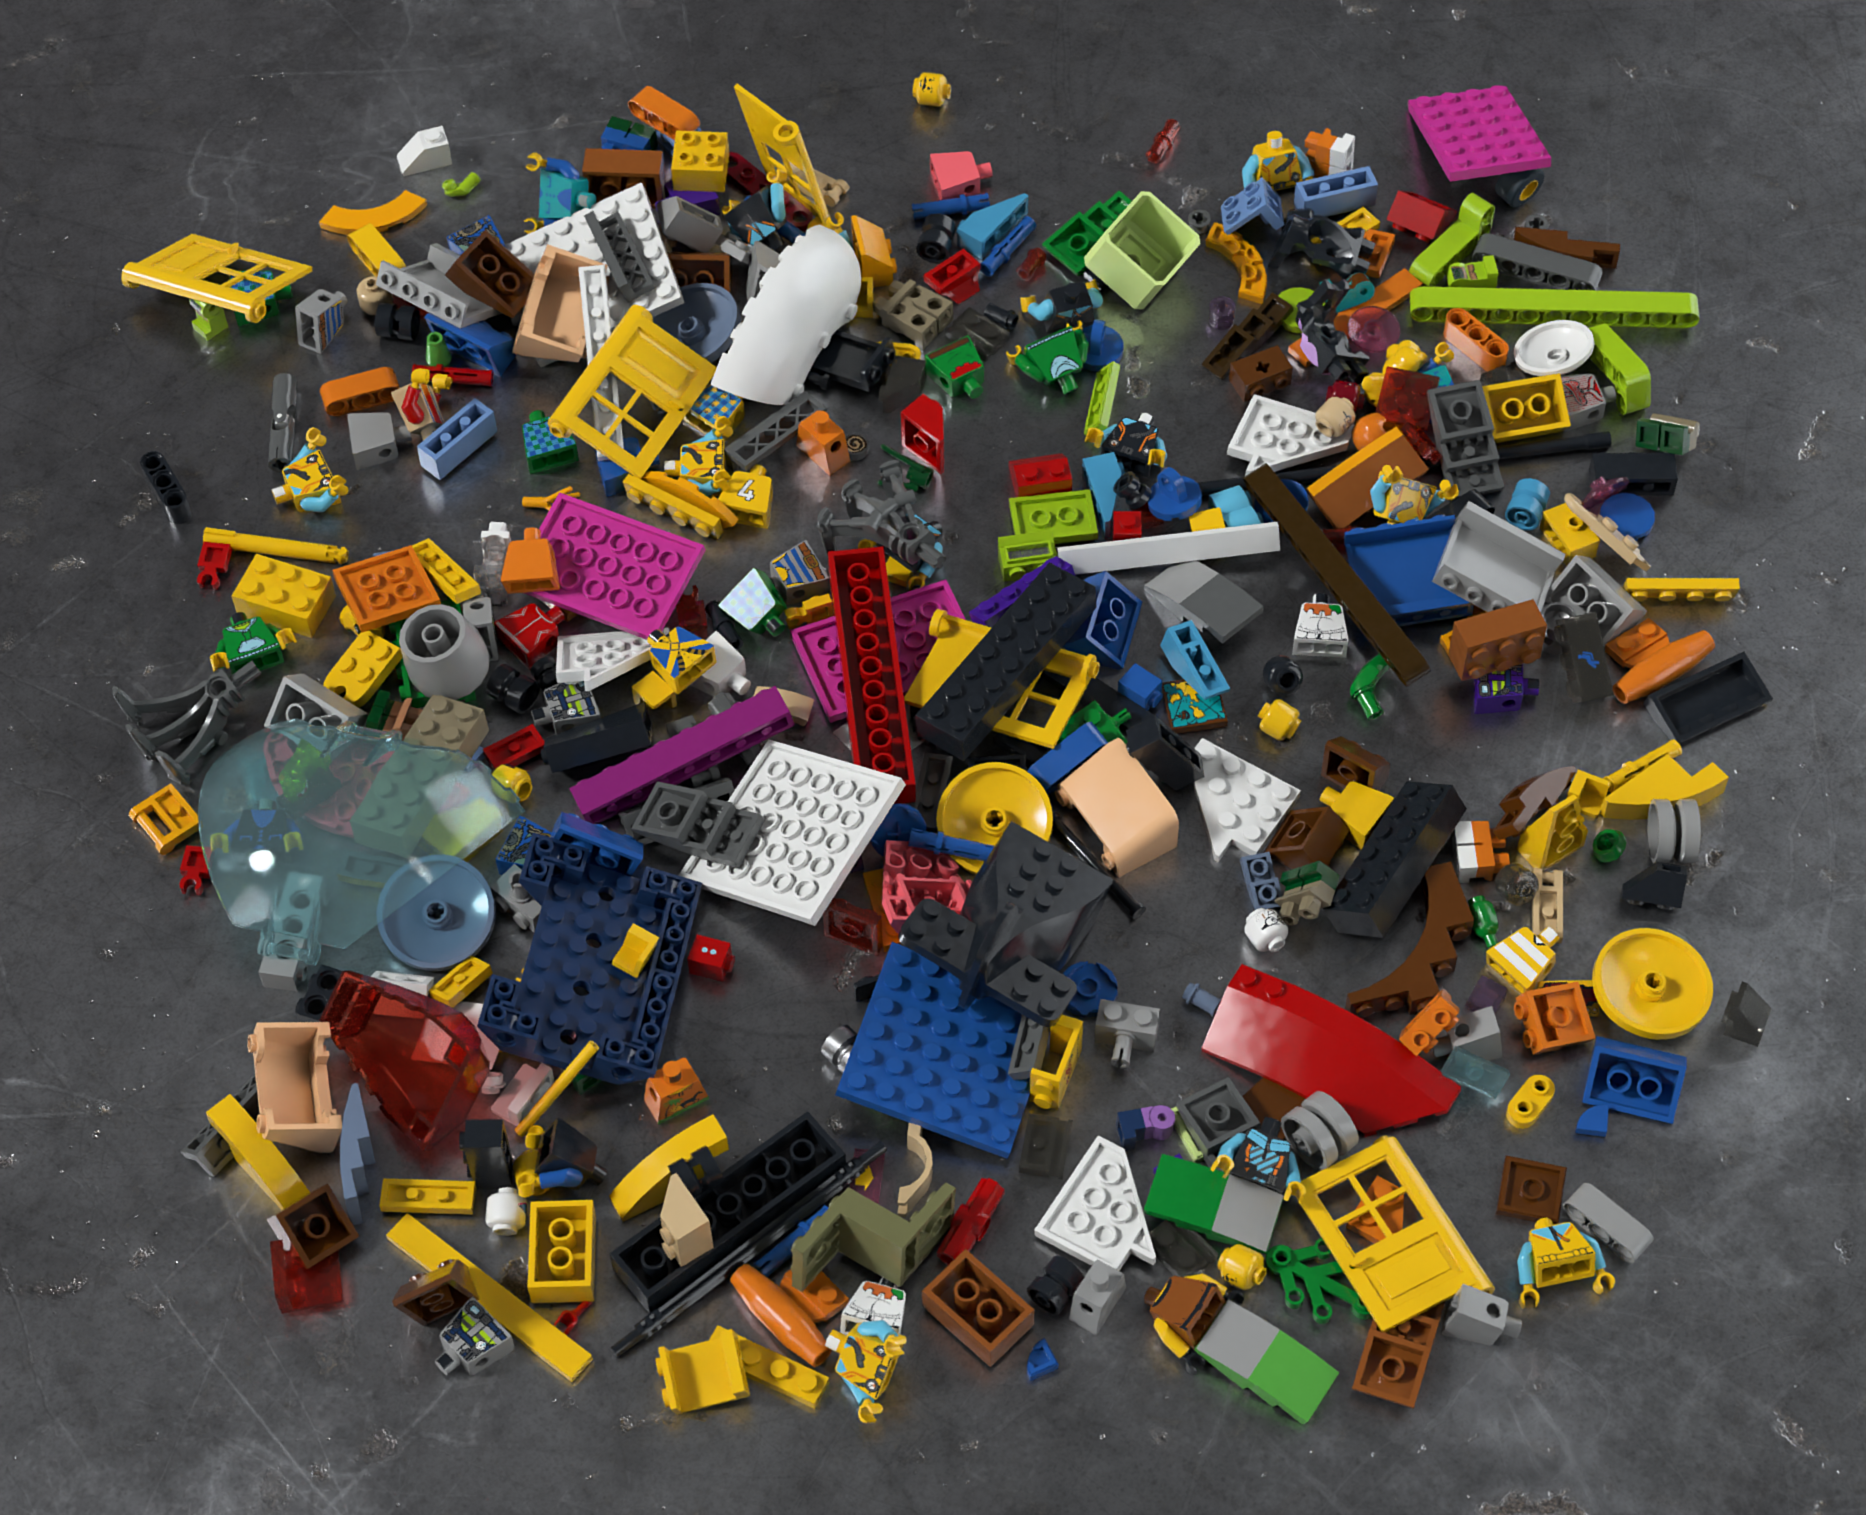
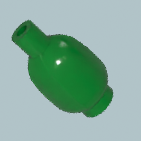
[1468,895,1499,950]

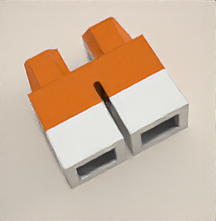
[1305,128,1355,178]
[1450,821,1510,883]

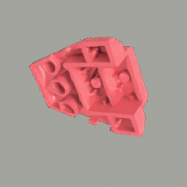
[882,840,972,934]

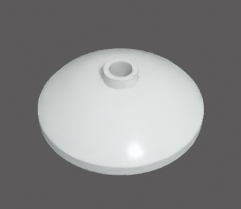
[1514,320,1594,377]

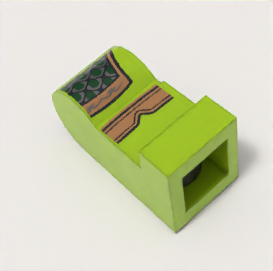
[1445,255,1498,288]
[189,298,228,341]

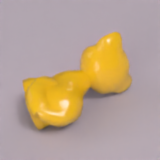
[1361,340,1427,415]

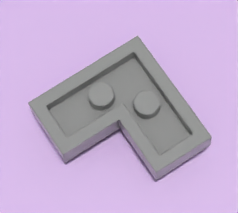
[715,232,753,264]

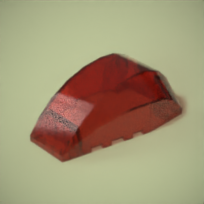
[319,970,490,1152]

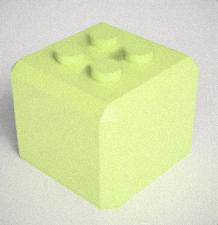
[1084,191,1200,309]

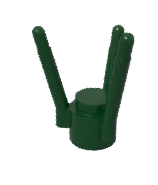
[877,444,934,492]

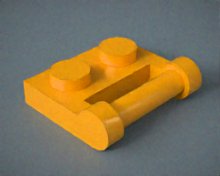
[129,783,204,855]

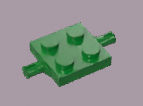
[1056,701,1132,745]

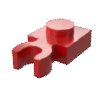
[197,542,233,590]
[179,845,217,896]

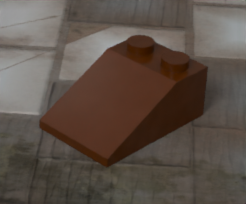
[445,230,535,318]
[392,1259,480,1326]

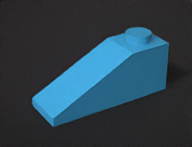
[956,193,1029,260]
[1082,452,1125,538]
[1160,620,1230,700]

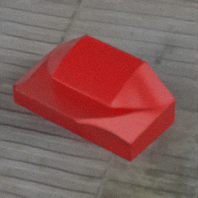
[924,248,980,304]

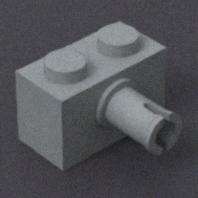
[490,864,541,933]
[1095,999,1160,1068]

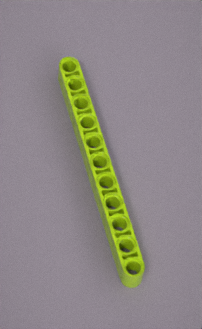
[1410,286,1700,328]

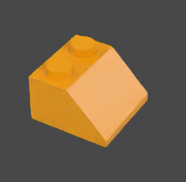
[851,215,897,288]

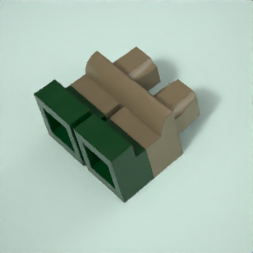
[1635,413,1700,455]
[1274,860,1340,926]

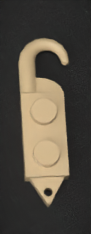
[1564,493,1651,571]

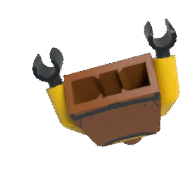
[1144,1274,1244,1375]

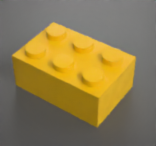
[1482,373,1571,443]
[232,554,336,638]
[528,1200,596,1303]

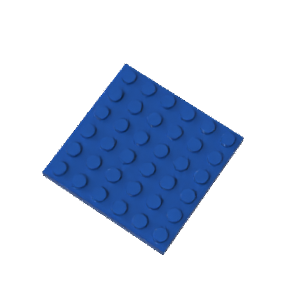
[835,942,1050,1159]

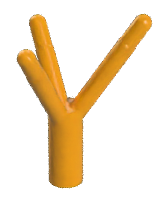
[522,486,581,511]

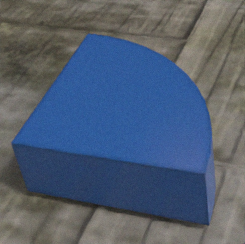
[1575,1105,1609,1137]
[1027,1338,1059,1382]

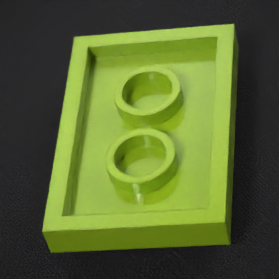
[1009,489,1098,544]

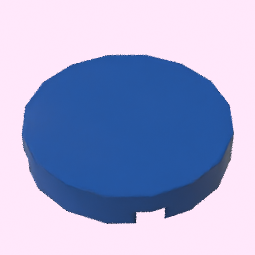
[1599,493,1655,541]
[1062,961,1118,1018]

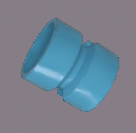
[1505,478,1550,530]

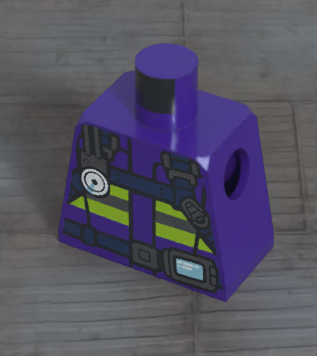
[1474,664,1540,714]

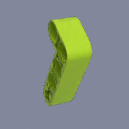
[1409,193,1495,287]
[1589,323,1651,415]

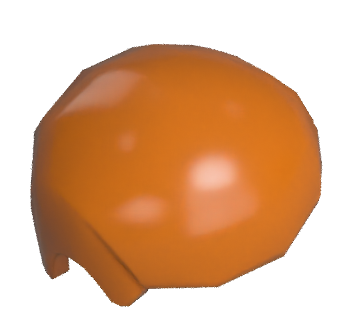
[1351,413,1387,451]

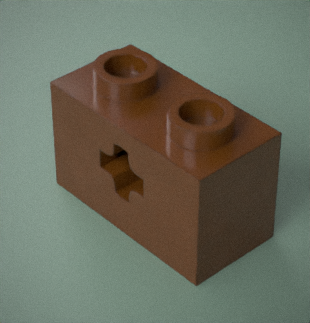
[1229,345,1293,402]

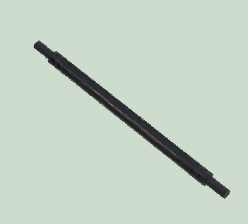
[610,1141,887,1358]

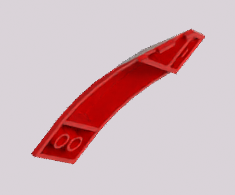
[1201,964,1462,1137]

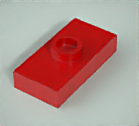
[482,724,545,771]

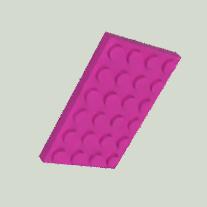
[1408,85,1551,182]
[524,492,706,640]
[790,580,966,723]

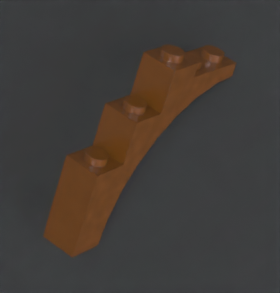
[1345,862,1474,1018]

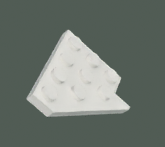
[1227,394,1354,476]
[556,627,670,691]
[1192,738,1301,862]
[1034,1136,1156,1271]

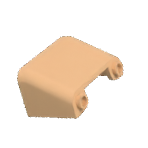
[512,244,609,362]
[1055,738,1179,878]
[247,1022,342,1153]

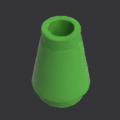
[425,332,452,367]

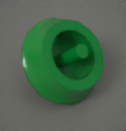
[1592,829,1627,862]

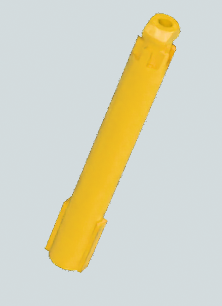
[203,527,349,564]

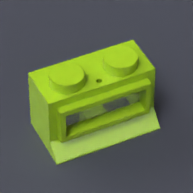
[998,529,1057,582]

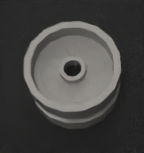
[1647,799,1701,863]
[1281,1091,1359,1171]

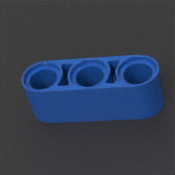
[1027,722,1108,795]

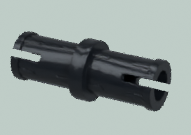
[705,600,743,650]

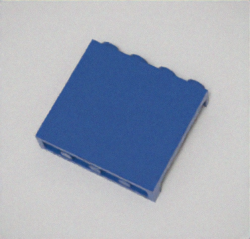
[1344,515,1474,627]

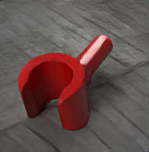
[554,1301,592,1335]

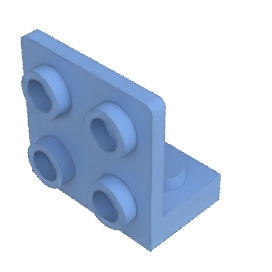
[1221,177,1284,235]

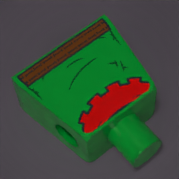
[925,335,984,399]

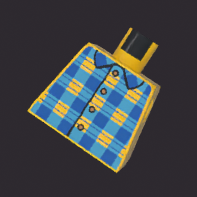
[683,385,745,442]

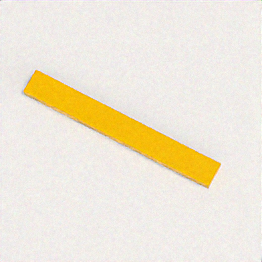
[386,1213,593,1382]

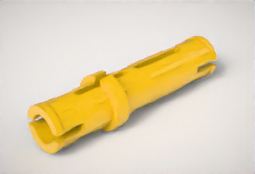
[1603,739,1682,793]

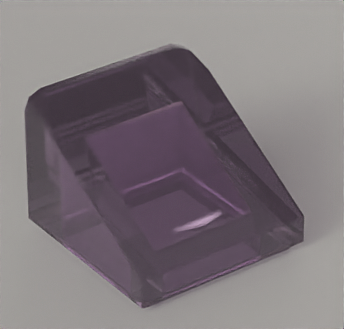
[1465,975,1508,1015]

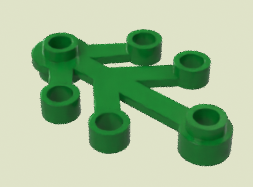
[1265,1238,1372,1324]

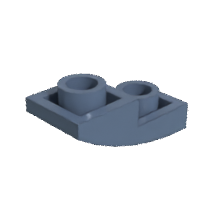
[1240,852,1282,910]

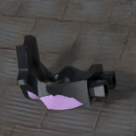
[1296,279,1370,384]

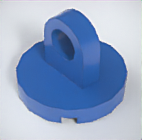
[1082,319,1124,371]
[1147,467,1202,521]
[870,804,926,857]

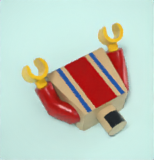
[391,368,452,441]

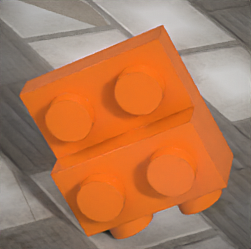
[1514,982,1596,1055]
[1399,989,1460,1056]

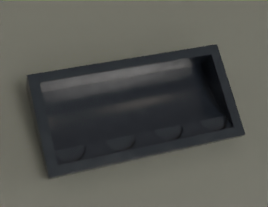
[1643,651,1773,744]

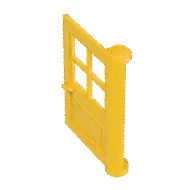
[734,83,830,229]
[121,234,312,323]
[547,305,717,479]
[904,609,1100,749]
[1296,1135,1495,1333]

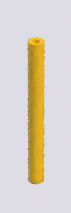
[514,1041,599,1137]

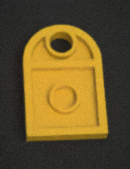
[323,631,402,708]

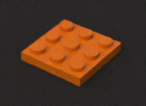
[333,545,441,633]

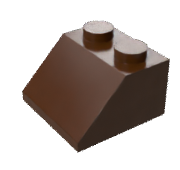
[1321,736,1390,791]
[1263,806,1349,869]
[267,1183,360,1269]

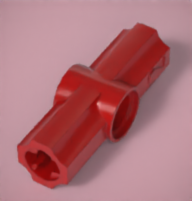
[937,1178,1005,1266]

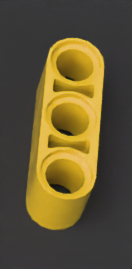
[347,223,406,276]

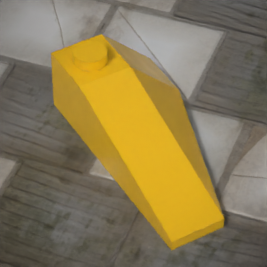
[1517,794,1588,872]

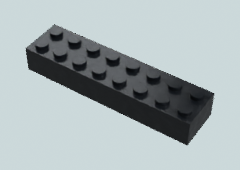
[915,562,1097,761]
[609,1111,846,1314]

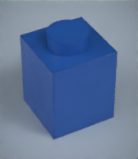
[1118,663,1163,710]

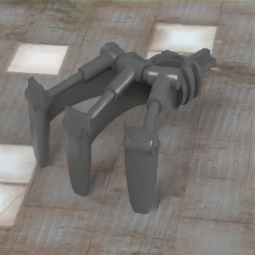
[816,460,946,569]
[112,661,262,786]

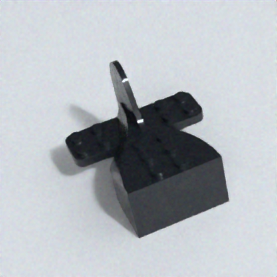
[898,821,1114,1027]

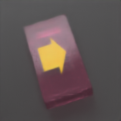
[850,1148,885,1204]

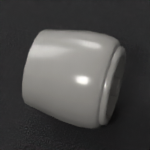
[399,604,490,700]

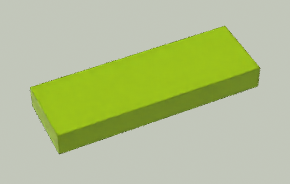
[1084,361,1121,435]

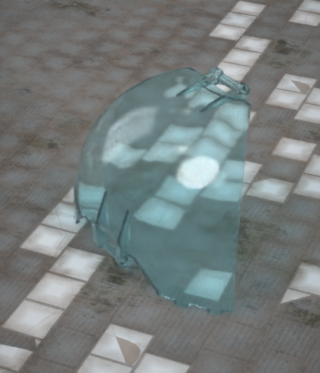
[198,718,525,966]

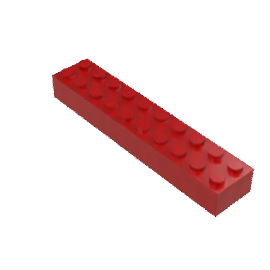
[828,546,916,804]

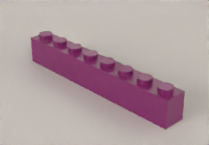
[569,685,795,824]

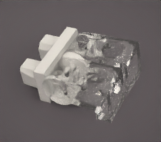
[473,522,511,607]

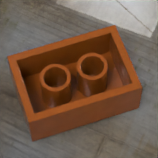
[582,148,666,209]
[1448,599,1547,681]
[922,1249,1034,1367]

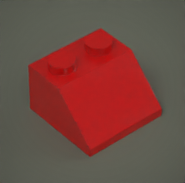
[1386,190,1457,242]
[901,394,944,475]
[1008,453,1072,497]

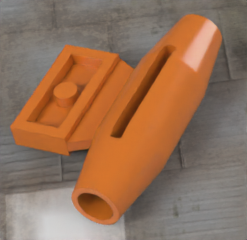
[1605,618,1715,704]
[730,1264,849,1367]

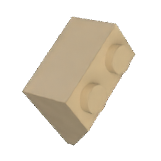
[659,1173,714,1267]

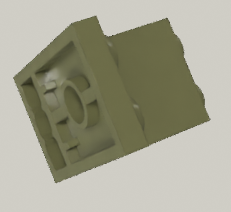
[791,1182,956,1292]

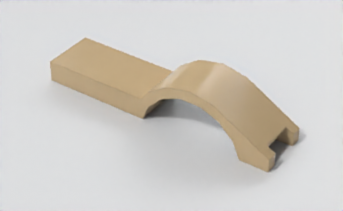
[897,1123,933,1217]

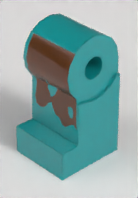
[1320,272,1375,313]

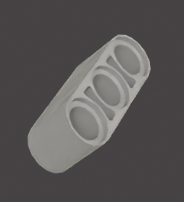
[1563,1183,1654,1263]

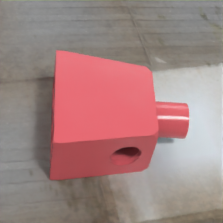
[930,151,992,200]

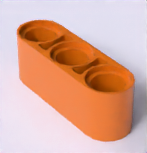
[628,86,700,141]
[1443,308,1509,374]
[320,367,400,416]

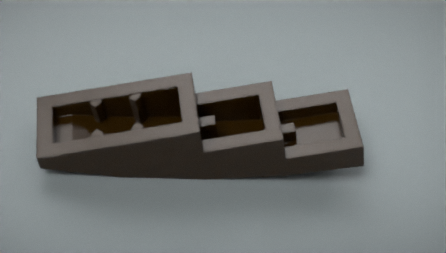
[1201,292,1294,380]

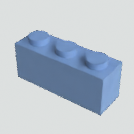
[1294,166,1378,217]
[417,398,498,480]

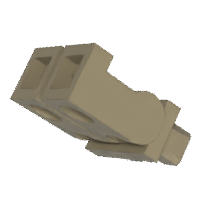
[873,279,954,350]

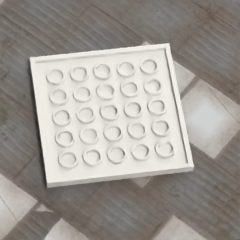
[505,182,684,368]
[678,739,906,926]

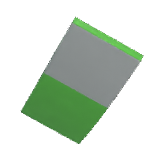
[1194,1300,1339,1425]

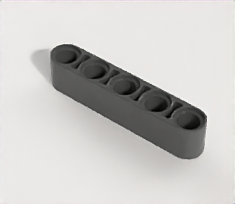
[1472,233,1603,290]

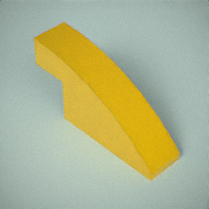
[1600,754,1729,820]
[206,1094,310,1210]
[609,1114,729,1222]

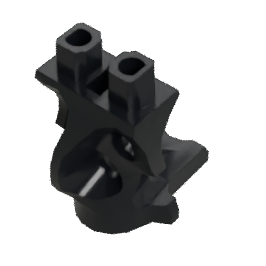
[1268,214,1375,280]

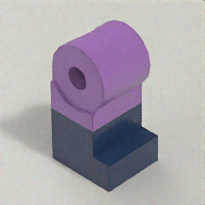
[1116,1105,1175,1151]

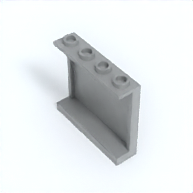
[376,243,502,328]
[1432,501,1565,618]

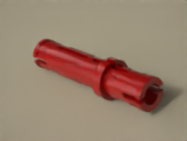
[412,364,494,387]

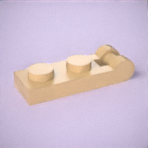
[776,162,849,207]
[1531,868,1563,944]

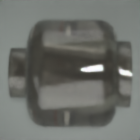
[1495,863,1539,905]

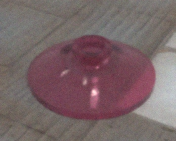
[1347,306,1400,353]
[1581,477,1629,510]

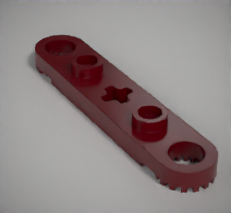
[727,152,813,232]

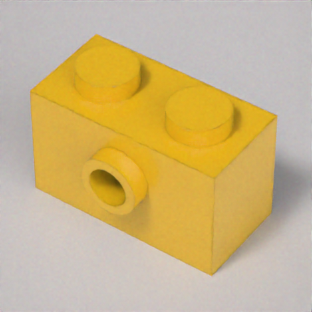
[1540,503,1600,567]

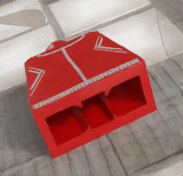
[494,603,565,670]

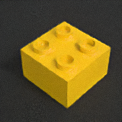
[671,131,729,192]

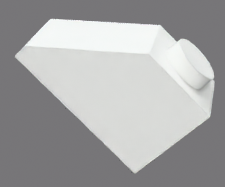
[396,126,452,177]

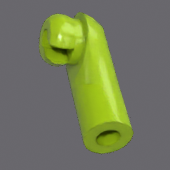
[442,172,481,197]

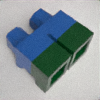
[601,116,658,151]

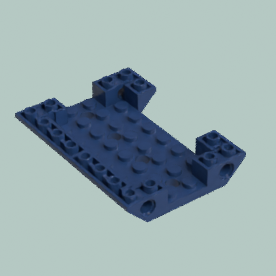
[477,833,702,1085]

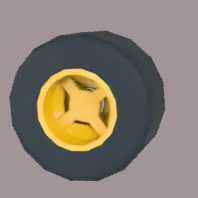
[1495,169,1545,208]

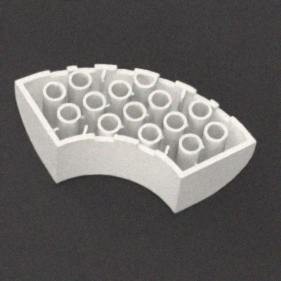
[711,225,861,405]

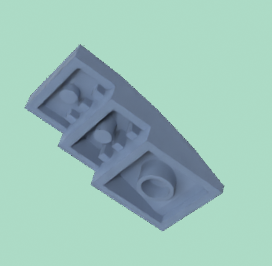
[340,1083,376,1225]

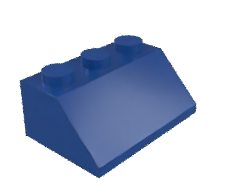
[424,313,516,377]
[1063,571,1142,670]
[550,812,643,876]
[1582,1036,1687,1124]

